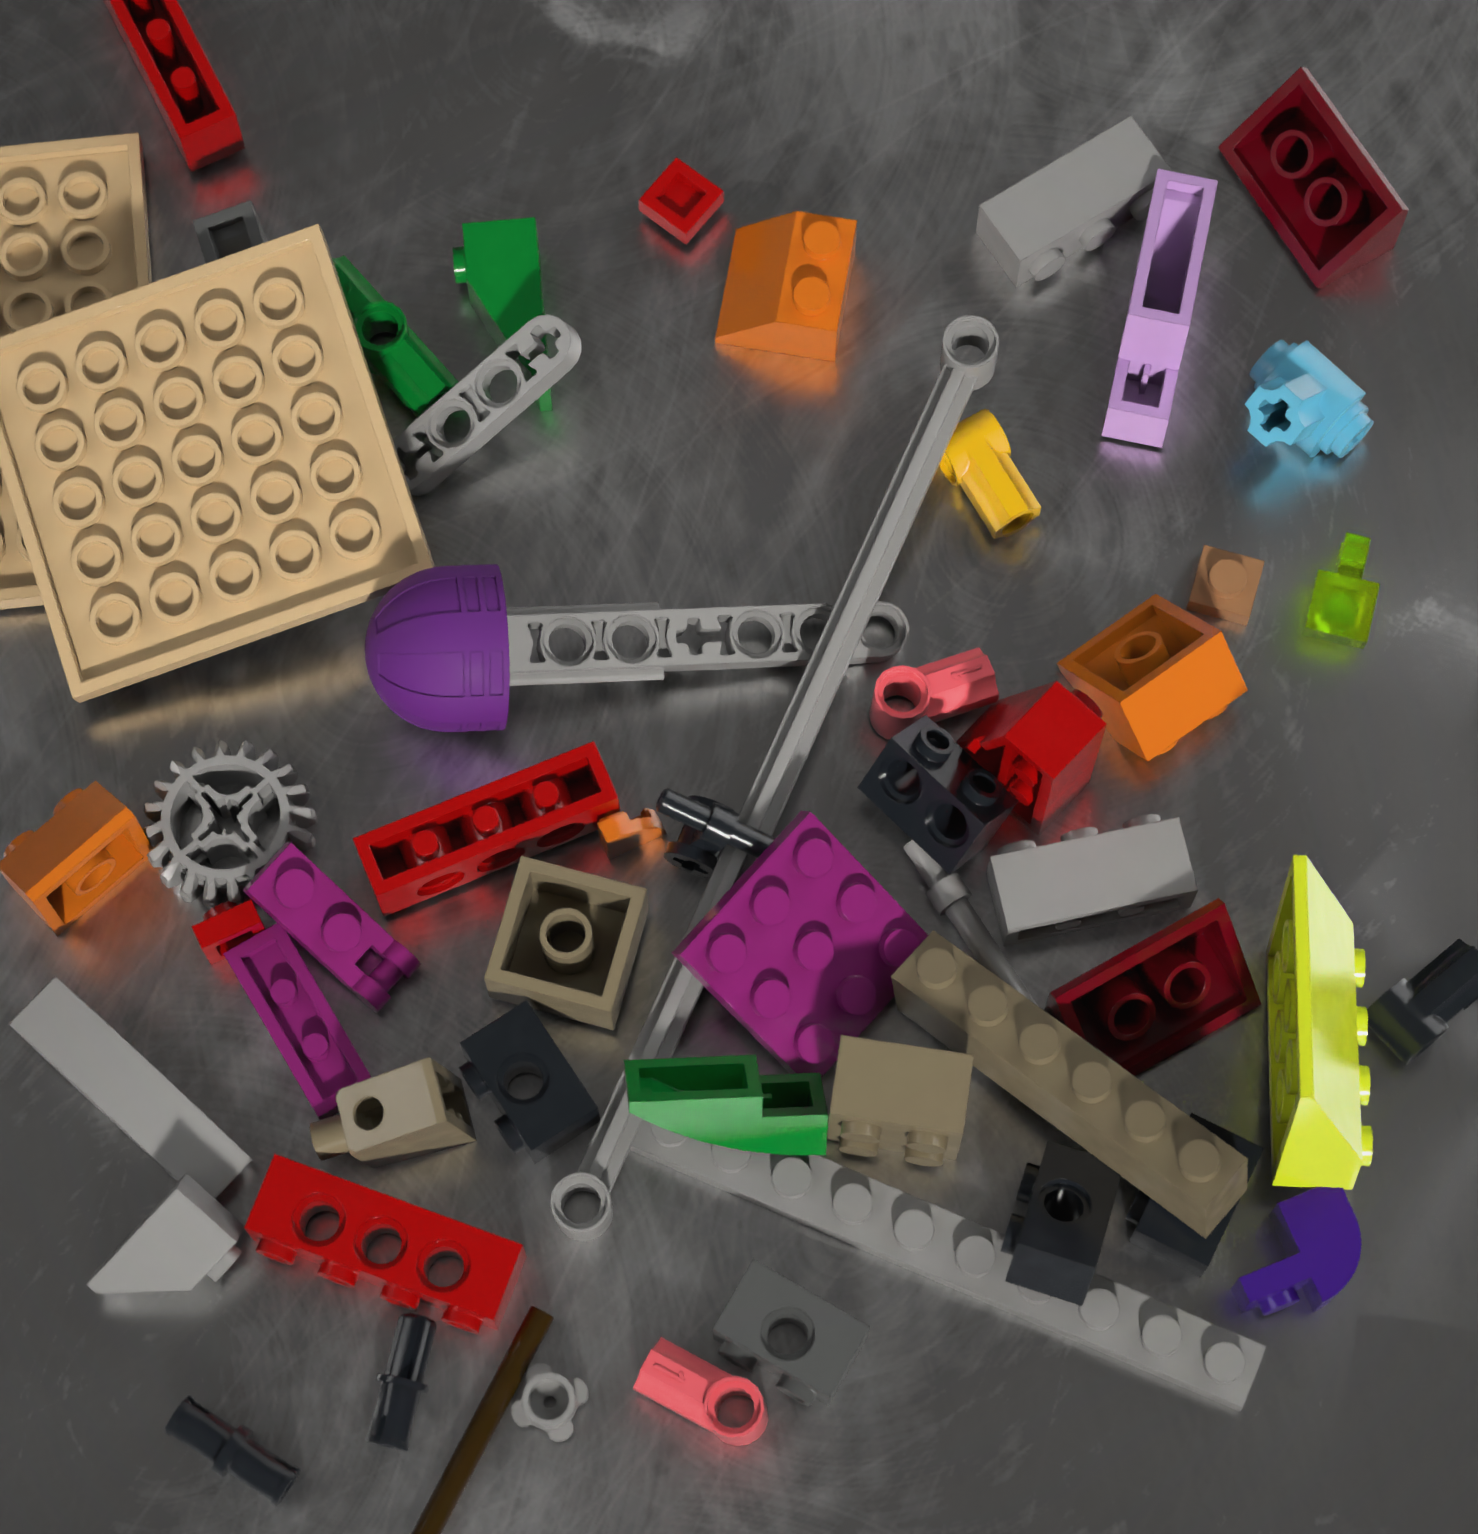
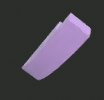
[1101,169,1218,448]

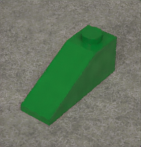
[452,217,553,411]

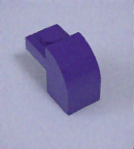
[1231,1187,1362,1316]

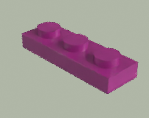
[223,923,372,1120]

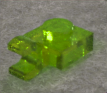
[1302,532,1380,649]

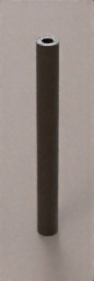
[411,1306,554,1534]

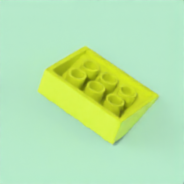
[1266,855,1373,1190]

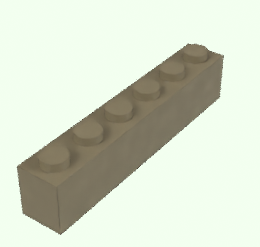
[891,930,1248,1239]

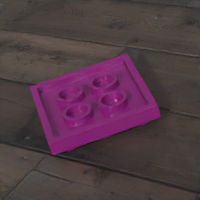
[671,810,928,1078]

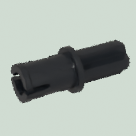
[365,1313,437,1451]

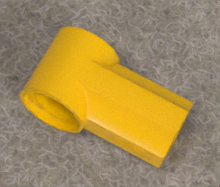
[939,408,1041,539]

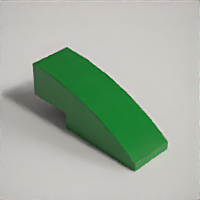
[624,1055,828,1155]

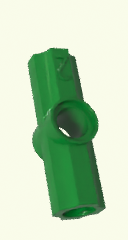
[332,255,459,418]

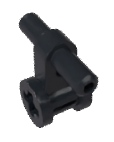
[656,788,775,879]

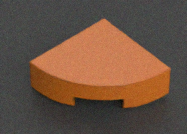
[597,808,667,860]

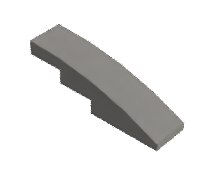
[8,976,253,1199]

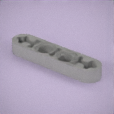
[393,314,582,497]

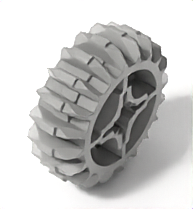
[142,739,317,910]

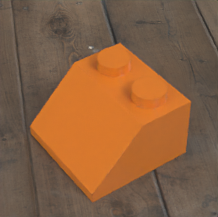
[715,211,857,362]
[1057,594,1248,762]
[0,780,153,937]

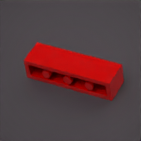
[103,0,245,173]

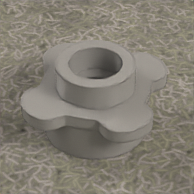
[511,1363,589,1442]

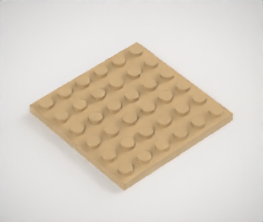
[0,224,435,703]

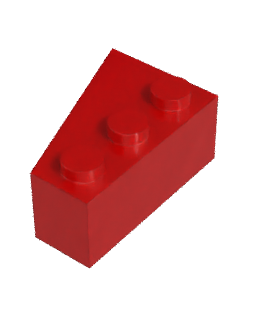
[956,681,1107,836]

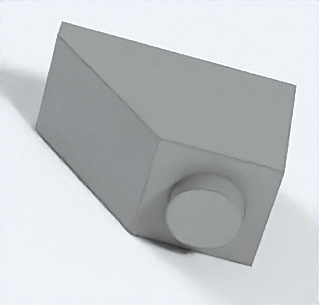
[87,1173,245,1294]

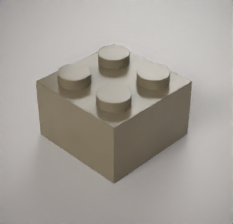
[484,856,649,1030]
[827,1035,974,1167]

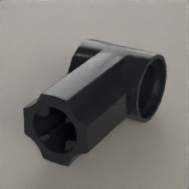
[1367,938,1478,1066]

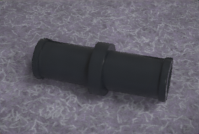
[164,1395,301,1507]

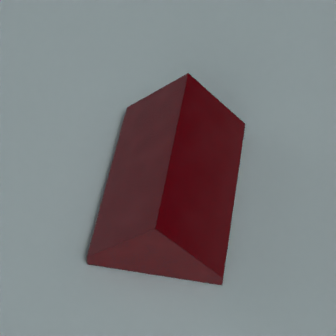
[1218,67,1409,288]
[1044,898,1262,1076]

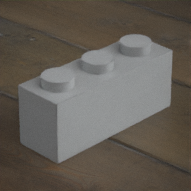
[976,116,1172,288]
[986,814,1198,947]

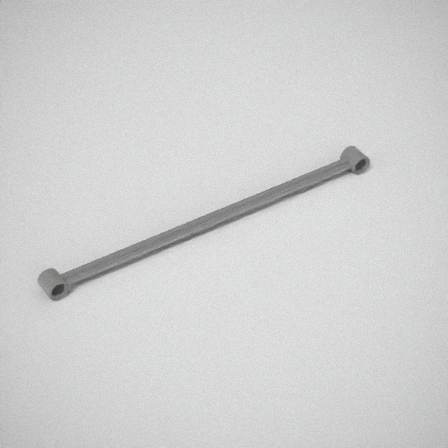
[550,315,999,1241]

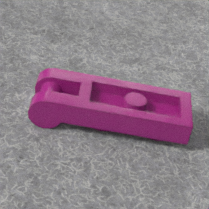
[242,842,421,1013]

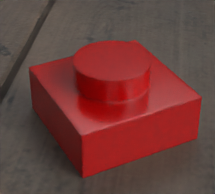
[638,157,724,245]
[191,899,265,965]

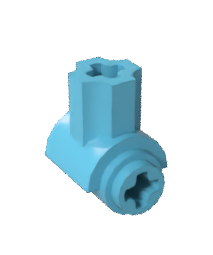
[1245,339,1374,458]

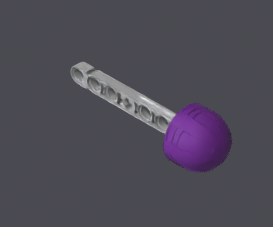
[365,564,909,732]

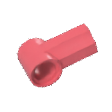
[869,647,999,740]
[633,1337,769,1446]

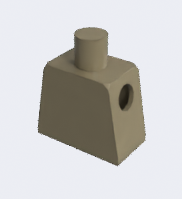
[310,1057,477,1168]

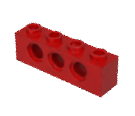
[352,741,620,917]
[244,1154,527,1334]

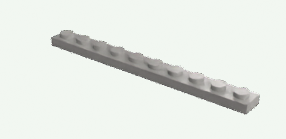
[630,1119,1267,1411]

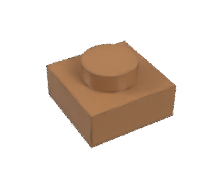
[1186,545,1265,626]

